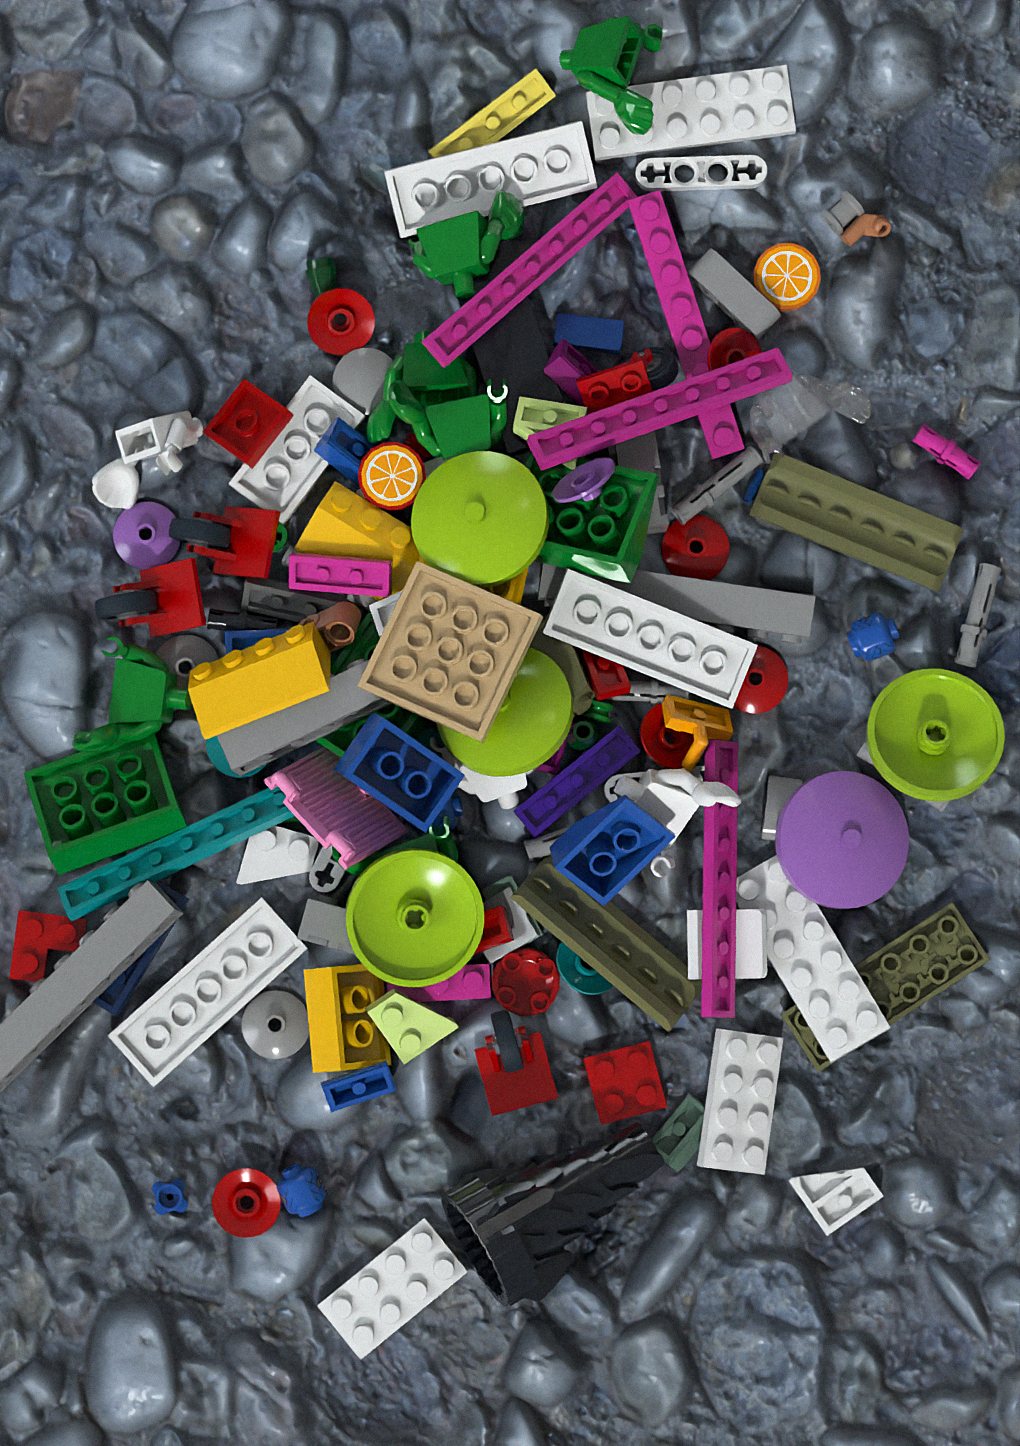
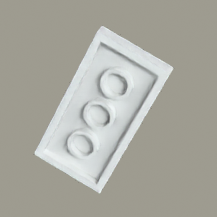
[229,375,365,525]
[697,1028,783,1175]
[317,1217,468,1360]

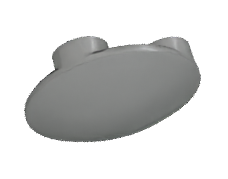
[332,348,393,415]

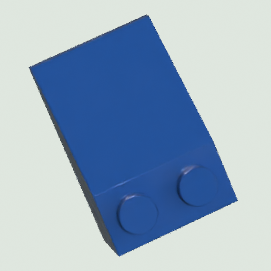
[550,795,676,906]

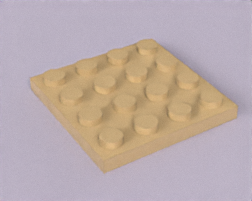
[358,561,543,743]

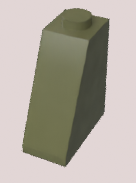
[529,619,595,719]

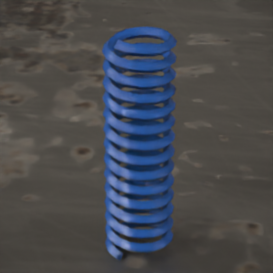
[743,469,765,503]

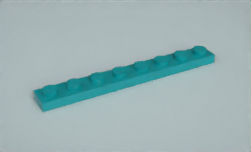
[57,787,295,921]

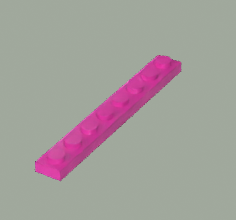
[421,172,637,368]
[627,190,745,460]
[527,347,793,471]
[701,740,738,1018]

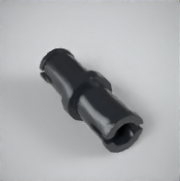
[207,608,278,631]

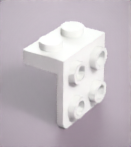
[687,909,767,979]

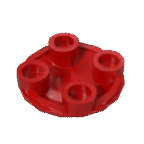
[492,948,560,1016]

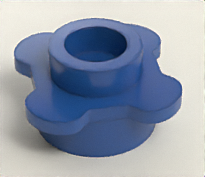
[152,1178,188,1215]

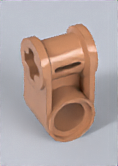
[298,601,361,652]

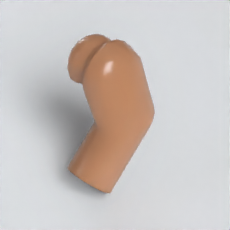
[840,214,891,247]

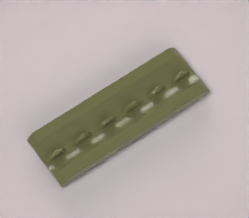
[749,452,964,593]
[510,855,702,1032]
[780,902,990,1072]

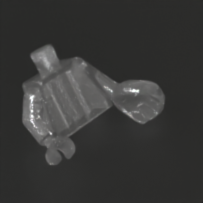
[749,371,871,464]

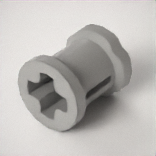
[819,190,865,236]

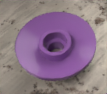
[552,458,615,503]
[113,502,181,569]

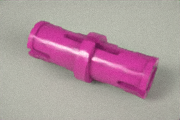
[912,423,981,480]

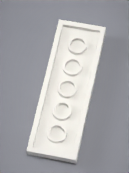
[586,65,796,161]
[384,120,598,238]
[541,569,758,709]
[736,855,891,1063]
[108,897,308,1087]

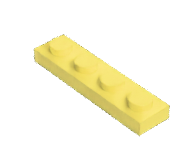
[428,68,556,158]

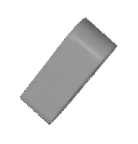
[687,249,781,341]

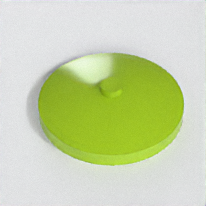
[411,451,549,588]
[436,647,574,777]
[866,669,1005,802]
[345,848,484,987]

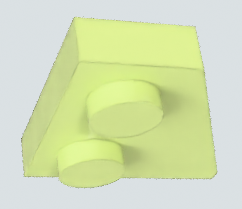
[513,396,587,470]
[365,988,458,1064]

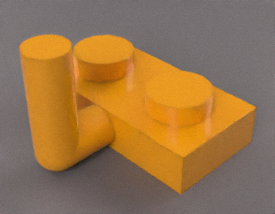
[661,695,733,771]

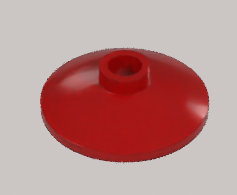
[307,288,375,355]
[707,327,762,372]
[661,515,729,580]
[733,646,788,714]
[640,703,694,769]
[212,1168,281,1238]

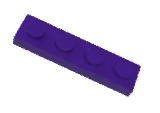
[513,725,641,838]

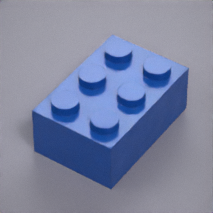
[333,712,465,832]

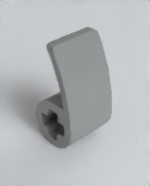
[761,776,803,841]

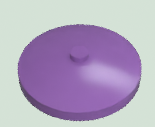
[775,771,909,909]

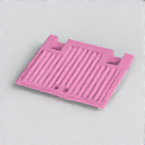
[264,747,409,869]

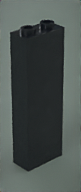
[452,239,563,457]

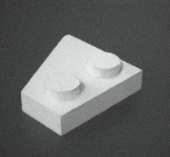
[236,826,320,885]
[788,1167,883,1236]

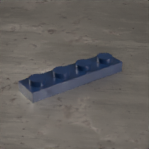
[93,881,190,1017]

